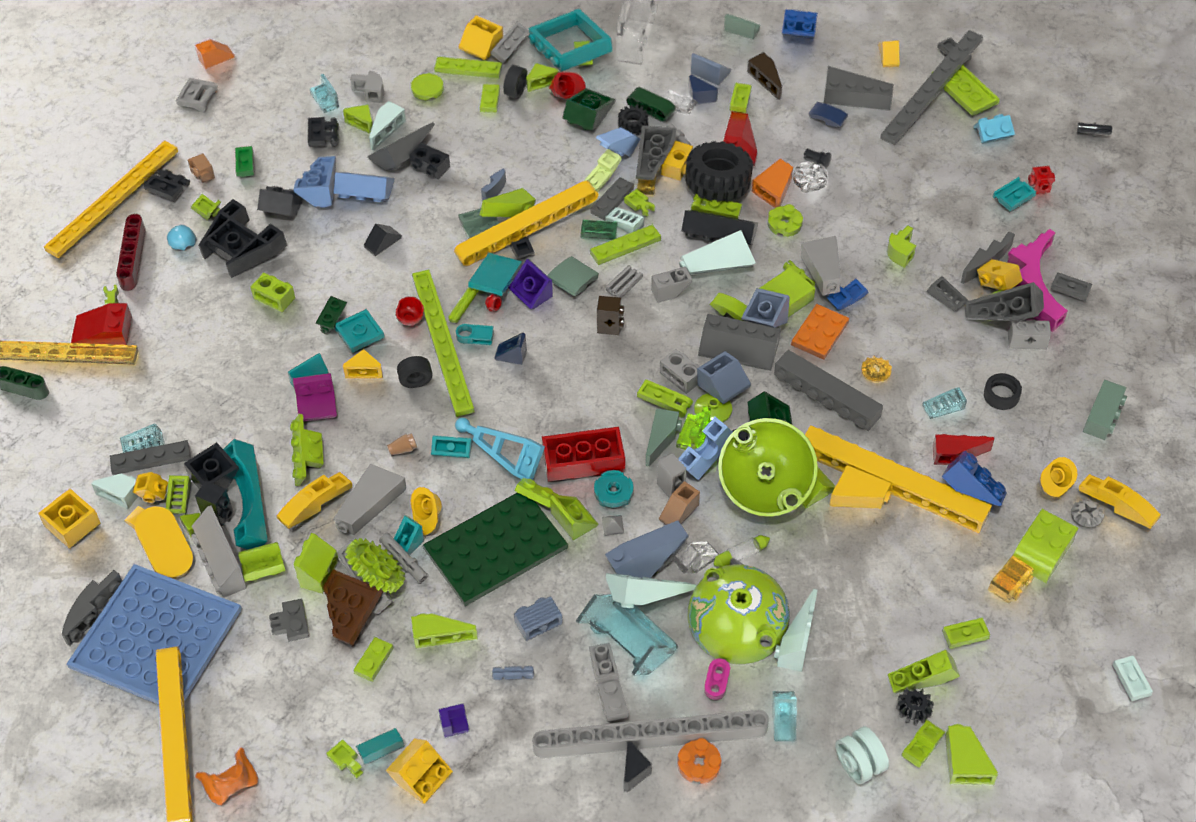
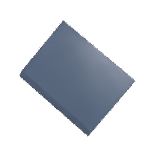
[691,53,732,86]
[741,288,790,328]

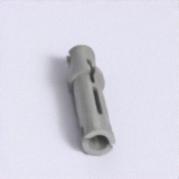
[379,532,429,583]

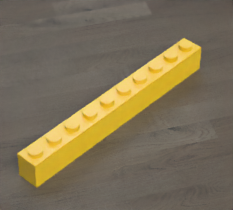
[805,425,992,533]

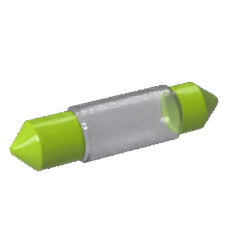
[713,535,770,568]

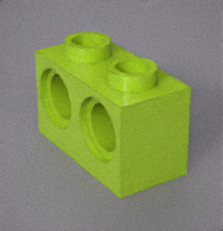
[250,272,295,312]

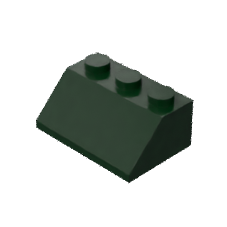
[747,391,793,425]

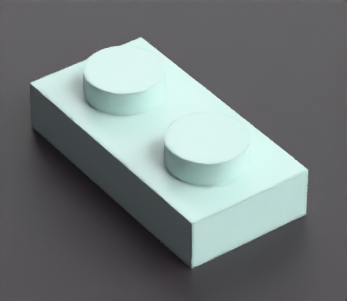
[1112,655,1153,701]

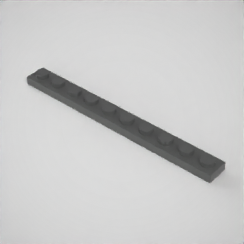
[880,30,983,145]

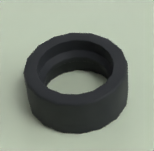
[503,65,528,99]
[984,373,1022,410]

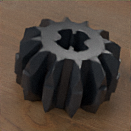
[896,686,934,725]

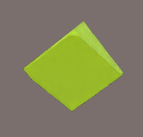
[180,513,200,537]

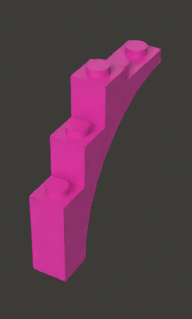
[1007,229,1068,332]

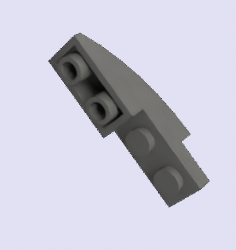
[62,570,122,647]

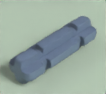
[492,666,534,680]

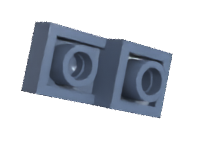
[481,168,506,201]

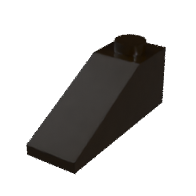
[747,52,782,100]

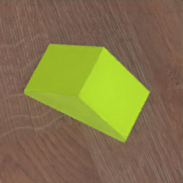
[526,63,558,92]
[343,104,373,134]

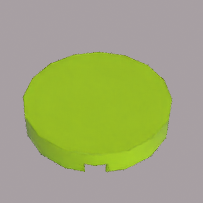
[411,73,444,100]

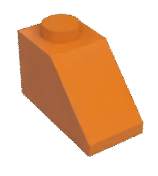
[195,39,235,69]

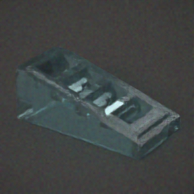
[922,387,967,419]
[120,423,165,453]

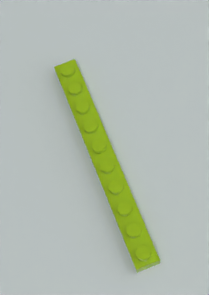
[412,270,474,417]

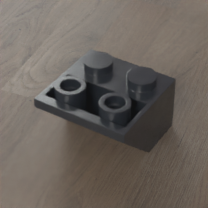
[257,186,304,216]

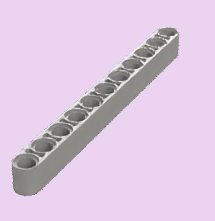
[532,710,769,758]

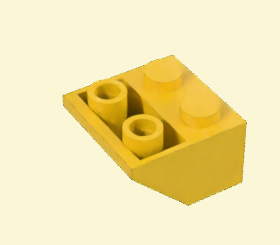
[458,15,503,60]
[386,738,453,804]

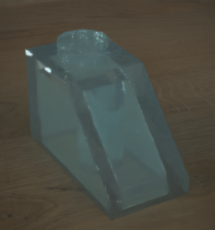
[772,691,797,741]

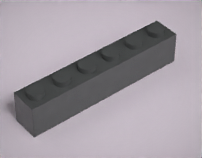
[774,349,883,431]

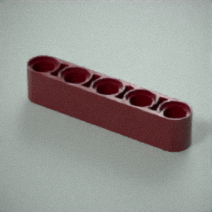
[116,214,145,291]

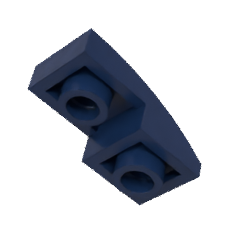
[808,102,848,127]

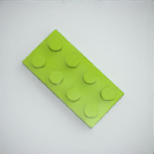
[931,65,1000,116]

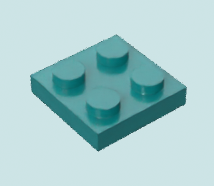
[335,309,385,353]

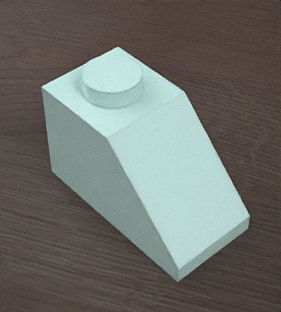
[91,473,138,509]

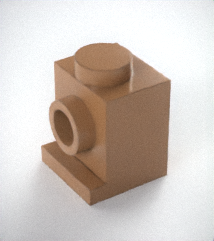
[187,153,215,183]

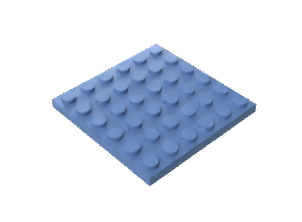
[67,564,242,705]

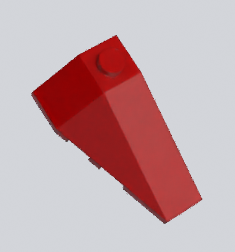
[723,112,757,166]

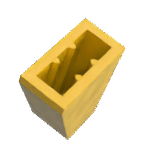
[830,465,892,509]

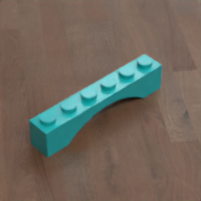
[223,439,268,550]

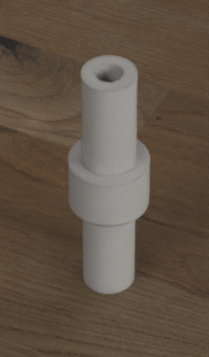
[666,123,691,145]

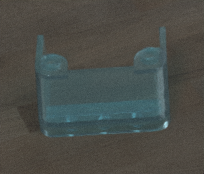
[576,594,678,676]

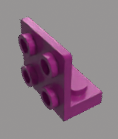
[293,373,337,422]

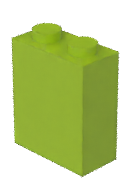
[759,267,815,317]

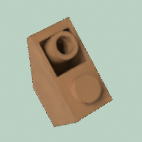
[659,481,700,525]

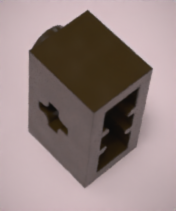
[597,296,624,335]

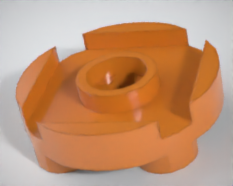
[678,738,721,784]

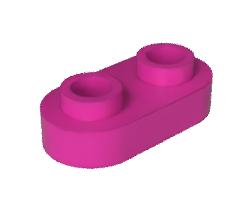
[704,658,730,700]

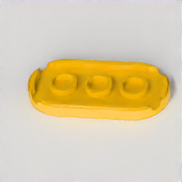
[135,506,193,580]

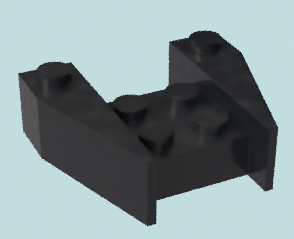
[198,199,287,278]

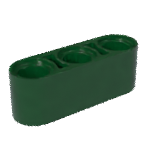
[626,87,676,122]
[0,366,49,400]

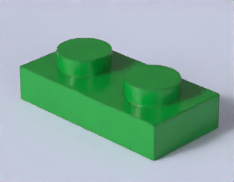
[235,146,254,177]

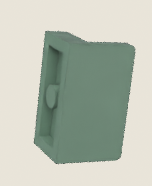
[724,14,760,40]

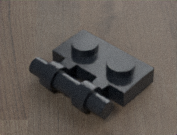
[308,117,339,147]
[144,169,190,201]

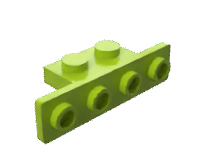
[290,414,324,487]

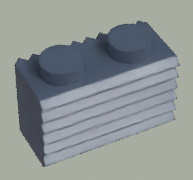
[514,596,563,641]

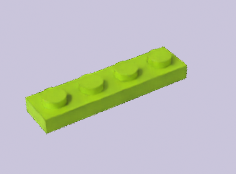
[434,56,502,79]
[590,224,661,265]

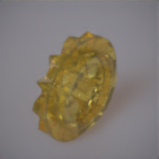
[861,355,892,382]

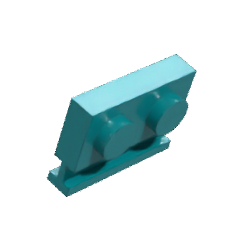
[992,177,1037,212]

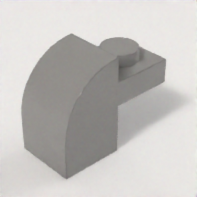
[350,71,384,103]

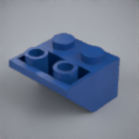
[782,9,818,38]

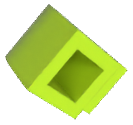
[887,225,916,268]

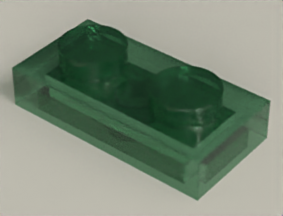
[581,220,618,240]

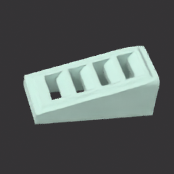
[605,207,644,233]

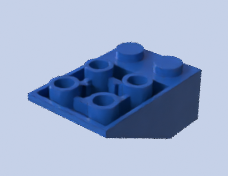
[942,451,1007,507]

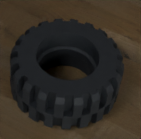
[685,141,753,202]

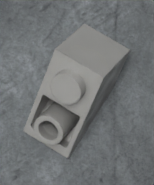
[651,266,692,303]

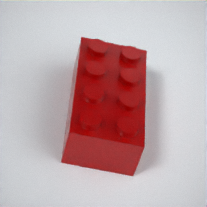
[542,426,625,482]

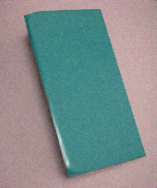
[288,353,328,387]
[431,435,472,458]
[356,728,404,765]

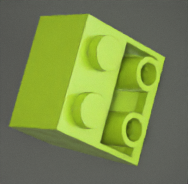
[294,533,339,594]

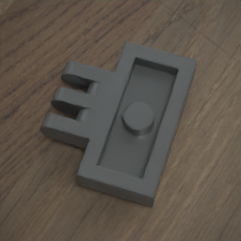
[269,598,309,642]

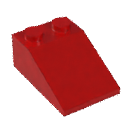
[70,303,132,346]

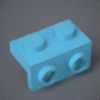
[973,114,1015,143]

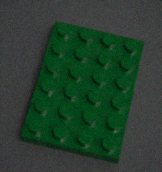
[423,492,568,607]

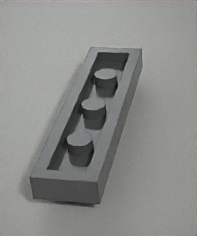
[109,440,191,475]

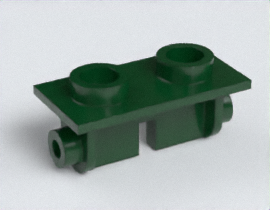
[315,296,347,334]

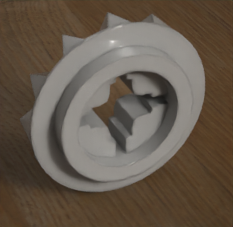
[1071,499,1104,527]

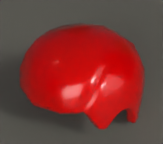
[395,296,424,326]

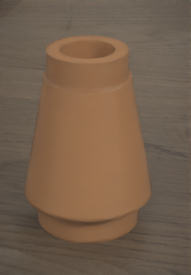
[387,433,417,456]

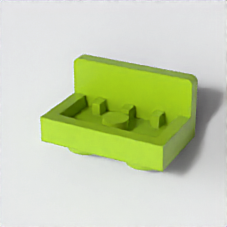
[238,542,285,582]

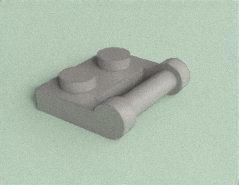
[176,78,218,112]

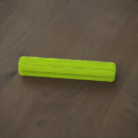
[448,287,479,323]

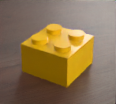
[38,488,101,549]

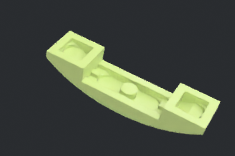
[584,149,622,192]

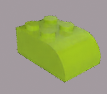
[1009,509,1079,583]

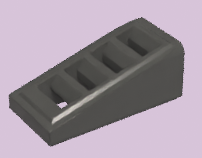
[926,276,968,312]

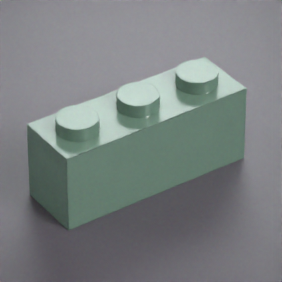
[1083,379,1127,440]

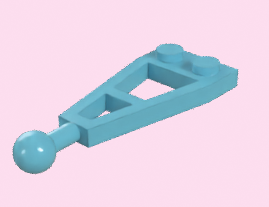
[455,417,545,480]

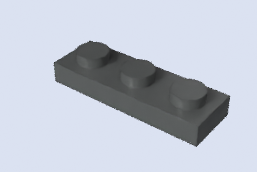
[590,177,634,220]

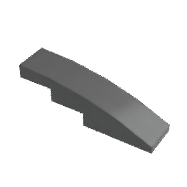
[960,231,1015,284]

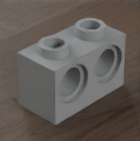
[660,349,700,394]

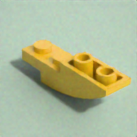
[276,472,352,529]
[1079,474,1161,529]

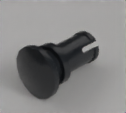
[804,148,831,169]

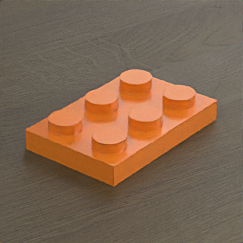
[791,304,849,360]

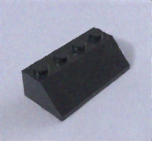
[681,210,758,245]

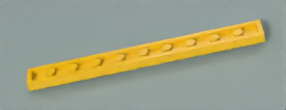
[44,140,178,258]

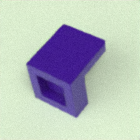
[438,703,469,738]

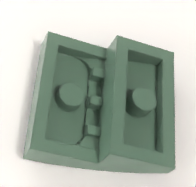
[458,208,499,239]
[547,256,599,296]

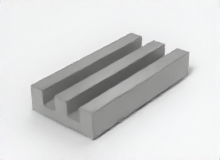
[606,265,643,298]

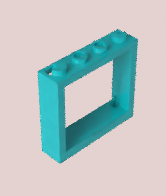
[528,8,612,72]

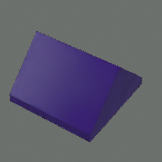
[508,259,553,310]

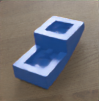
[827,279,868,311]

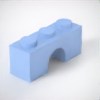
[678,417,733,480]

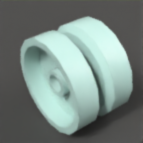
[835,726,889,784]

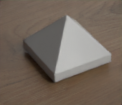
[602,515,624,535]

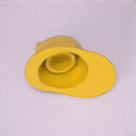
[1040,457,1078,497]
[410,487,442,535]

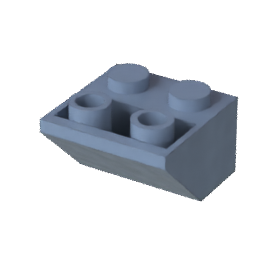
[697,351,751,404]

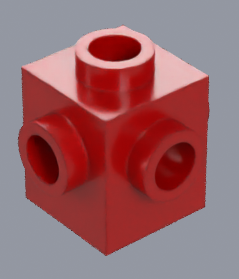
[1028,166,1055,194]

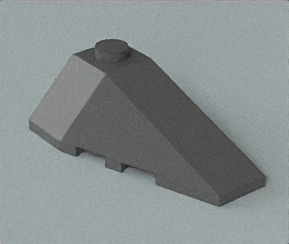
[367,122,435,170]
[636,126,676,180]
[965,282,1044,321]

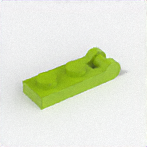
[690,194,742,219]
[637,379,693,418]

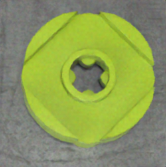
[767,204,803,237]

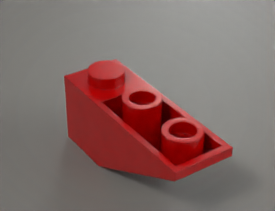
[933,434,995,465]

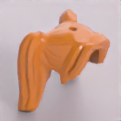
[195,747,258,805]

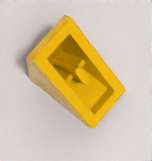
[878,41,900,67]
[343,349,383,378]

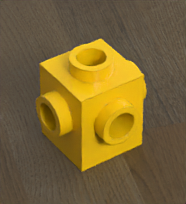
[133,472,168,503]

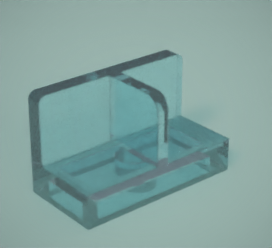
[310,74,339,113]

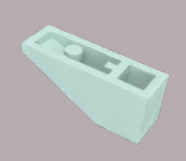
[369,101,406,151]

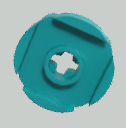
[594,470,633,508]

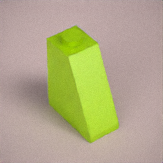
[945,724,998,785]

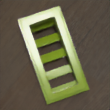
[166,475,191,515]

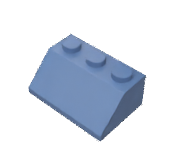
[334,172,395,202]

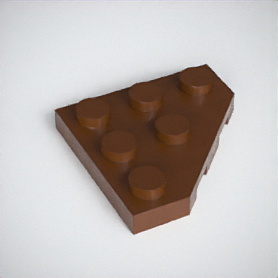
[323,569,383,646]

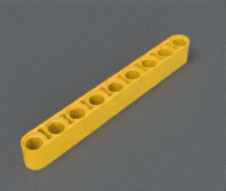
[454,180,599,266]
[156,646,193,822]

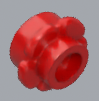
[485,294,502,311]

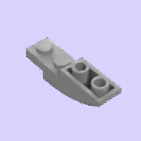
[589,643,628,722]

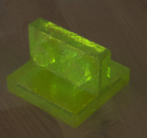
[676,406,711,450]

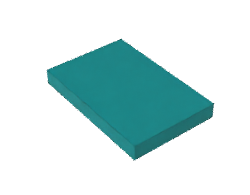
[468,253,522,296]

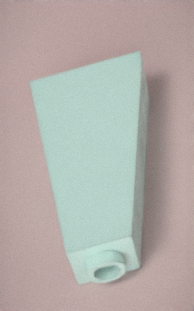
[679,230,756,275]

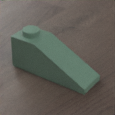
[646,408,682,466]

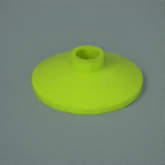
[694,393,732,424]

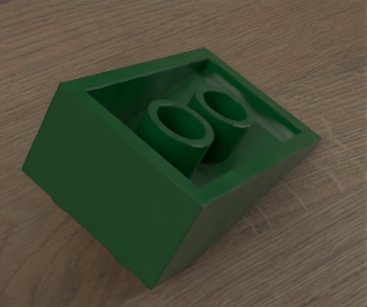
[562,88,616,131]

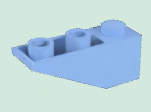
[596,127,640,157]

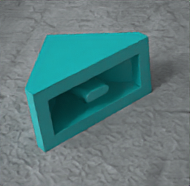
[394,515,424,555]

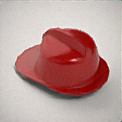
[548,72,586,99]

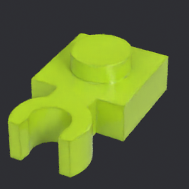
[624,189,655,216]

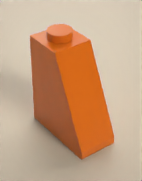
[752,158,793,208]

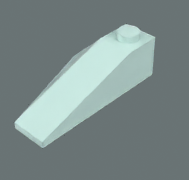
[606,573,697,608]
[774,589,818,672]

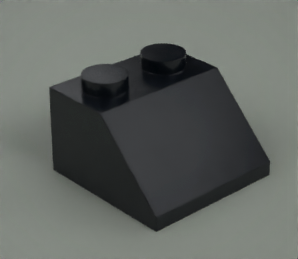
[184,442,239,490]

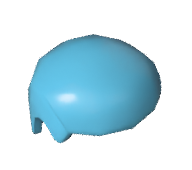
[167,225,197,251]

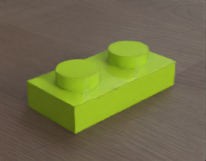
[729,83,752,113]
[480,84,500,113]
[515,478,559,508]
[942,617,990,649]
[353,637,394,682]

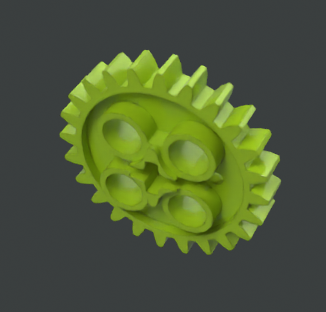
[345,538,406,593]

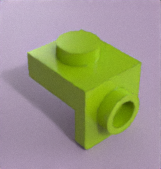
[191,194,221,221]

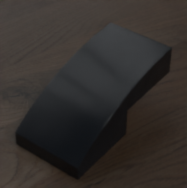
[510,237,534,259]

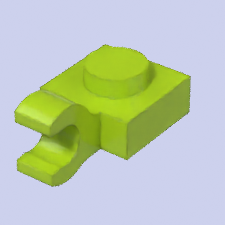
[103,285,119,305]
[326,739,363,778]

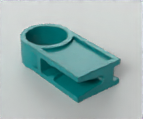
[456,324,494,345]

